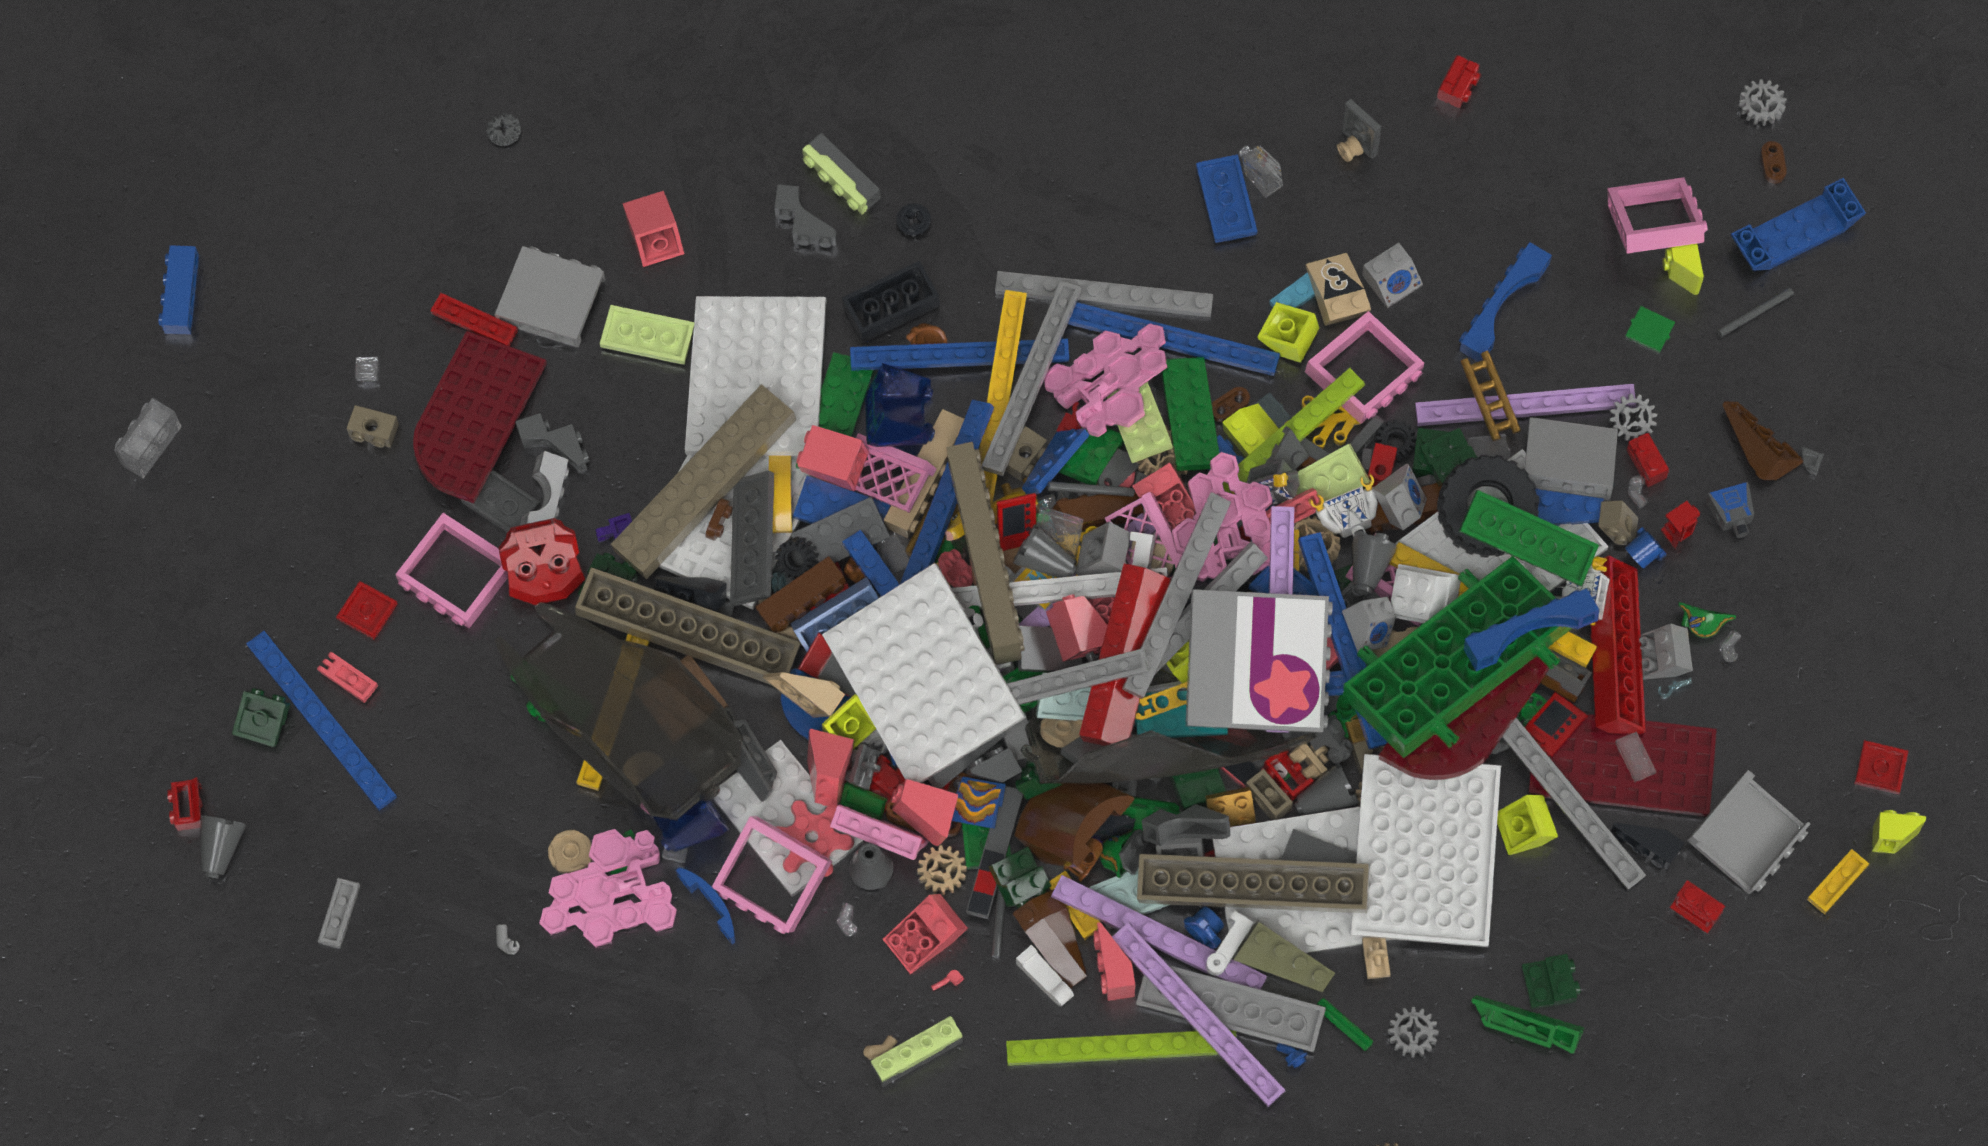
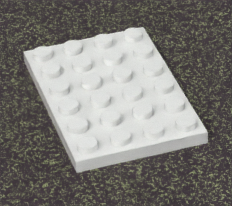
[709,740,864,897]

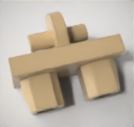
[1289,739,1329,780]
[1362,937,1390,979]

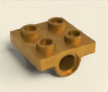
[1205,787,1256,827]

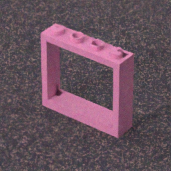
[1607,177,1707,253]
[1305,311,1424,424]
[395,513,508,628]
[712,816,832,934]

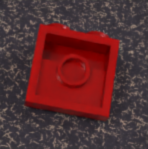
[868,755,905,815]

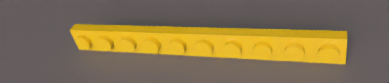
[979,290,1027,504]
[1389,542,1597,668]

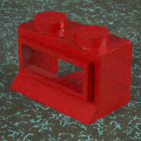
[1661,501,1700,549]
[1263,746,1314,801]
[167,777,203,831]
[1670,880,1725,934]

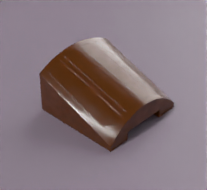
[1014,769,1135,867]

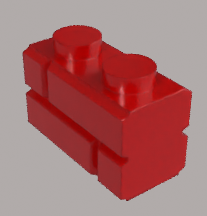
[1437,55,1481,108]
[1626,433,1669,487]

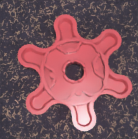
[771,800,854,877]

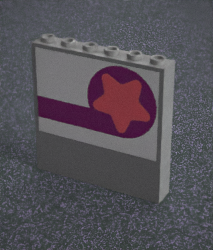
[1185,590,1332,733]

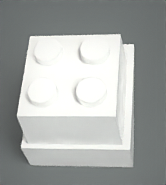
[1391,564,1461,623]

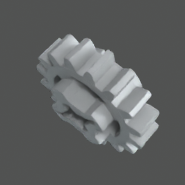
[1739,79,1786,126]
[1608,394,1657,441]
[1388,1007,1438,1058]

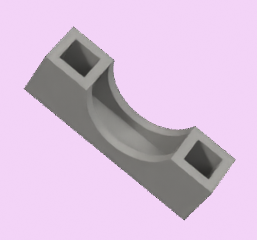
[520,451,569,545]

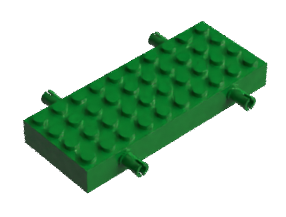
[1343,556,1572,758]

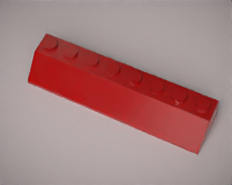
[1591,556,1646,734]
[1079,564,1171,751]

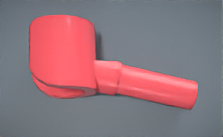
[931,970,964,991]

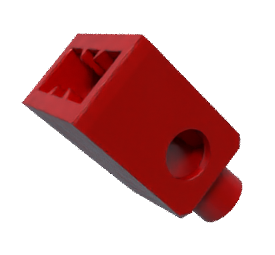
[1368,443,1397,487]

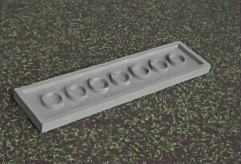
[1136,965,1326,1053]

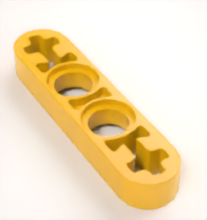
[1135,682,1187,720]

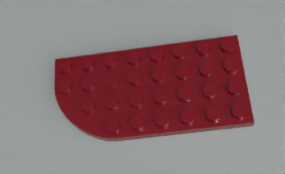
[413,331,547,504]
[1379,657,1549,780]
[1528,714,1717,817]

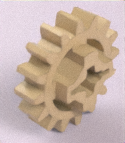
[917,845,967,895]

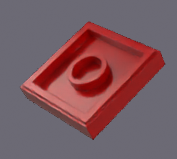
[336,581,398,640]
[1854,740,1908,795]

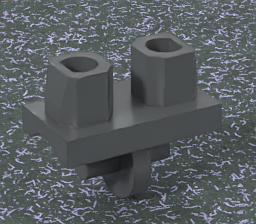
[845,744,881,790]

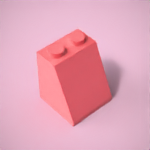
[623,191,684,267]
[796,425,869,492]
[1046,594,1107,662]
[807,729,854,808]
[891,779,958,846]

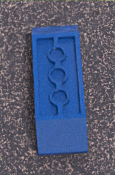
[1731,178,1866,270]

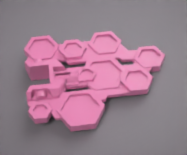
[1044,324,1167,437]
[1171,452,1272,582]
[539,829,677,947]

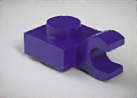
[595,513,632,542]

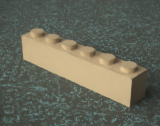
[884,409,964,538]

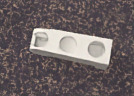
[1130,531,1156,569]
[1205,910,1254,976]
[1016,945,1074,1007]

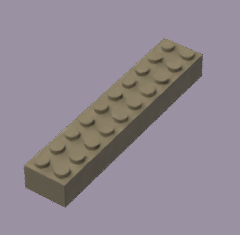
[611,384,797,580]
[946,442,1025,665]
[575,567,801,685]
[1137,854,1369,913]

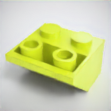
[1872,810,1926,854]

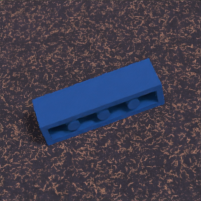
[159,246,199,334]

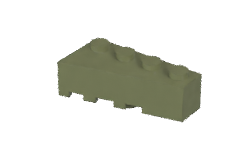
[1232,921,1335,992]

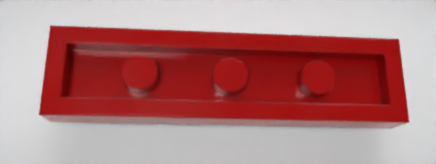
[430,293,518,346]

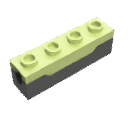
[803,133,881,214]
[871,1016,963,1087]

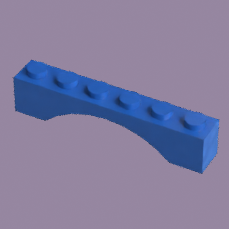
[1459,242,1552,362]
[1464,588,1600,671]

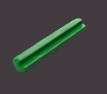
[1316,998,1373,1051]

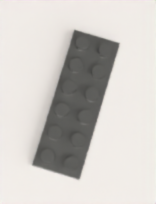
[730,471,774,606]

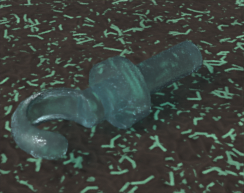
[1658,678,1692,697]

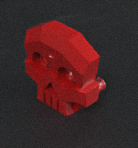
[499,518,585,605]

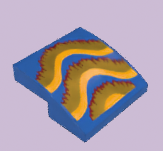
[952,777,1006,829]

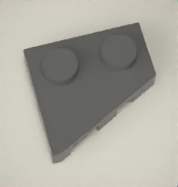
[1265,426,1309,470]

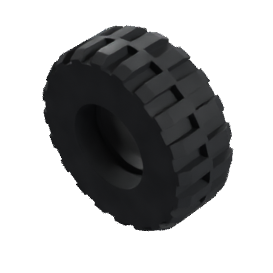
[1437,454,1539,558]

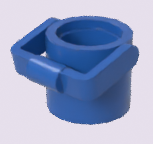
[1625,527,1667,568]
[1183,906,1224,949]

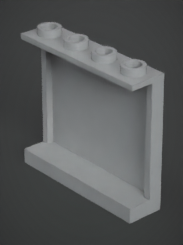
[495,246,606,348]
[1524,417,1618,501]
[1687,770,1810,894]

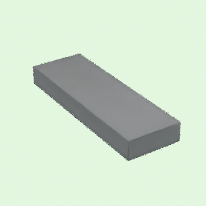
[318,878,361,949]

